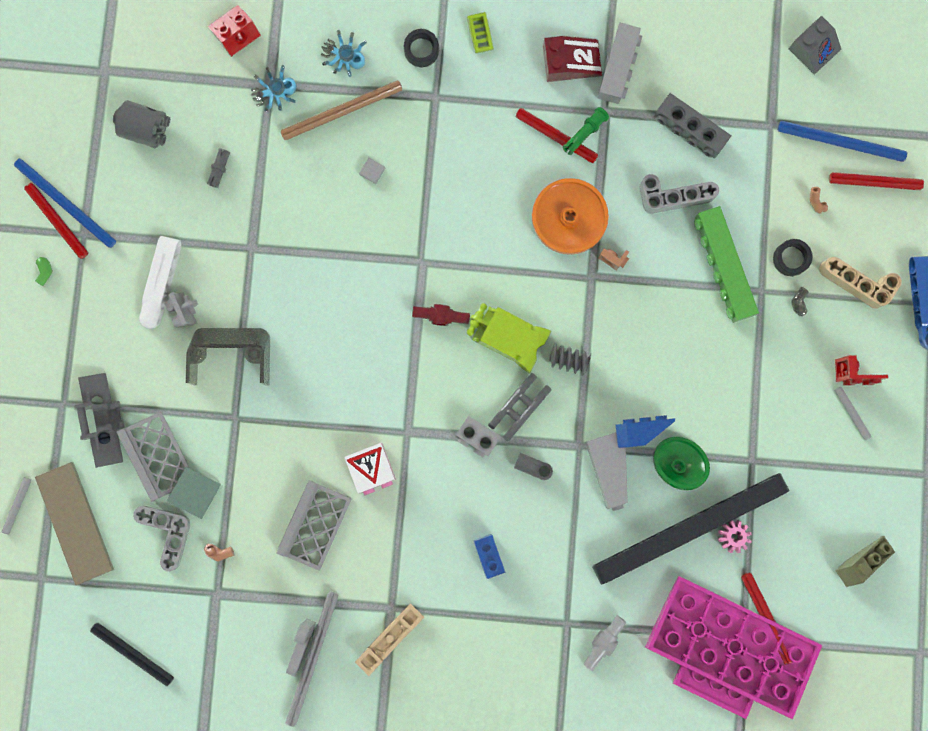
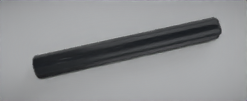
[90,623,174,686]

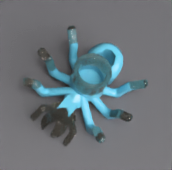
[321,30,367,77]
[251,65,297,112]

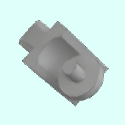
[164,292,198,327]

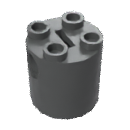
[113,100,171,149]

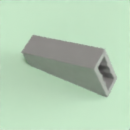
[585,432,628,511]

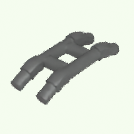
[488,373,552,442]

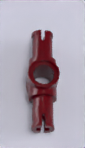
[412,304,470,326]

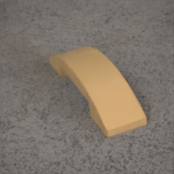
[355,603,424,676]

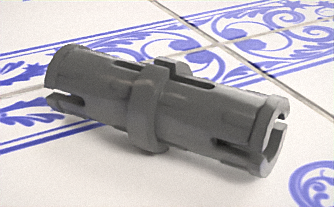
[207,148,230,188]

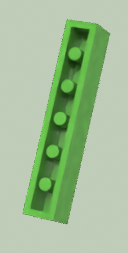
[694,206,759,323]

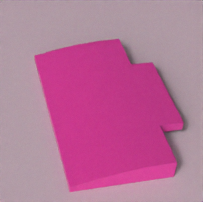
[645,576,822,719]

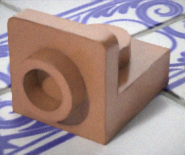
[598,248,629,271]

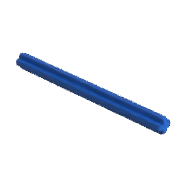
[777,121,907,162]
[14,158,116,248]

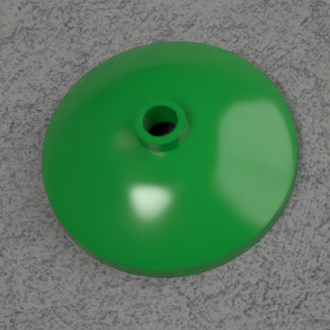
[653,437,710,490]

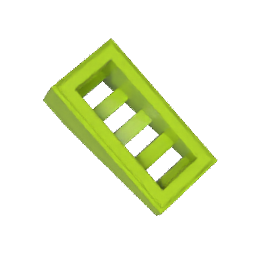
[467,12,494,54]

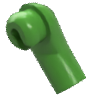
[35,257,52,286]

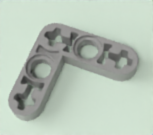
[133,506,190,571]
[286,619,316,676]

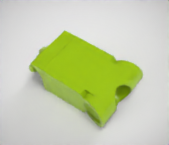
[467,303,552,374]

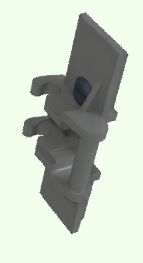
[74,373,125,468]

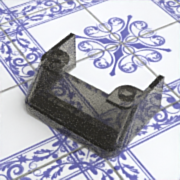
[185,328,270,386]

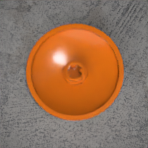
[532,178,609,255]

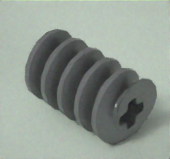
[549,343,591,376]

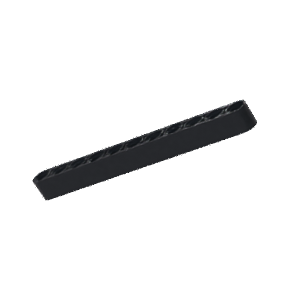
[592,473,790,585]

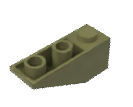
[835,536,895,587]

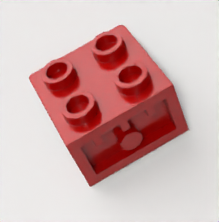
[835,355,889,386]

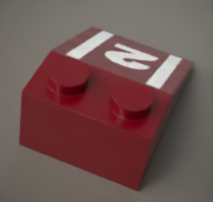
[543,36,602,82]

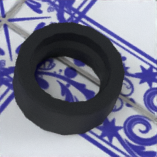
[403,28,439,68]
[773,239,813,277]

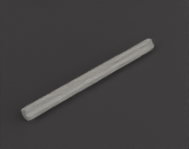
[286,591,338,727]

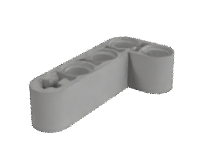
[640,174,719,213]

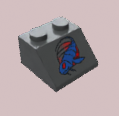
[789,15,842,75]

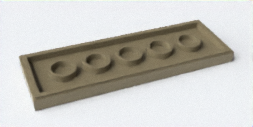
[35,462,114,586]

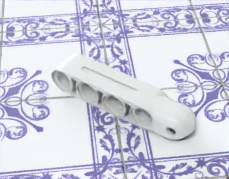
[139,236,181,329]

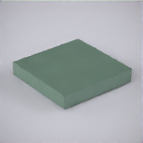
[167,467,221,519]

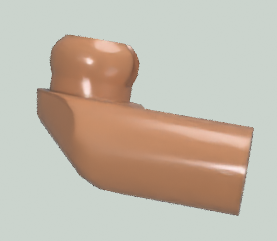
[809,187,828,214]
[204,544,234,561]

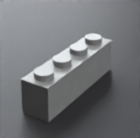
[598,22,643,104]

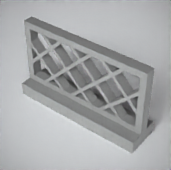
[117,411,189,502]
[277,480,351,571]

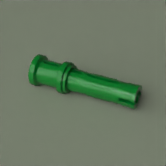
[563,107,609,155]

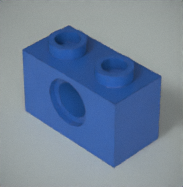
[474,534,506,579]

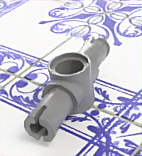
[584,615,626,671]

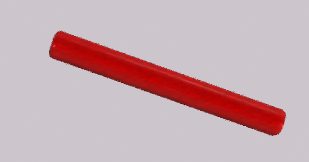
[516,108,598,163]
[829,172,924,190]
[24,183,88,259]
[741,572,792,665]

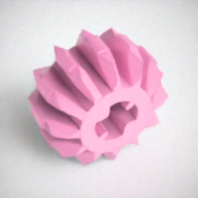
[718,520,752,553]

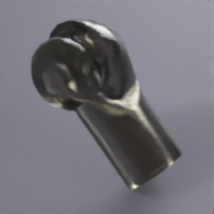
[791,287,809,316]

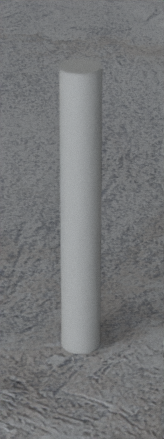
[834,387,872,440]
[1,477,31,535]

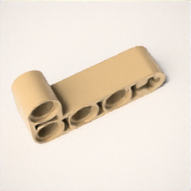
[819,257,902,308]

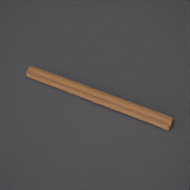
[281,80,402,140]

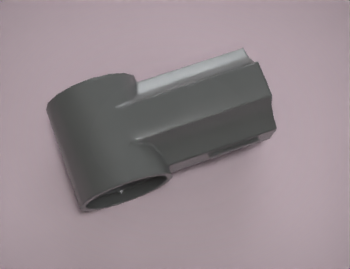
[514,453,553,480]

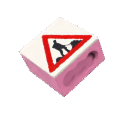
[345,443,396,496]

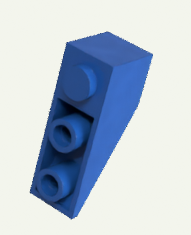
[616,415,675,448]

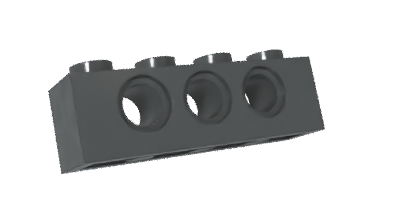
[654,93,732,159]

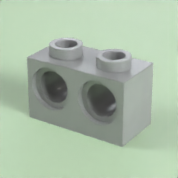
[456,416,501,457]

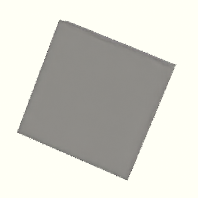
[359,158,385,184]

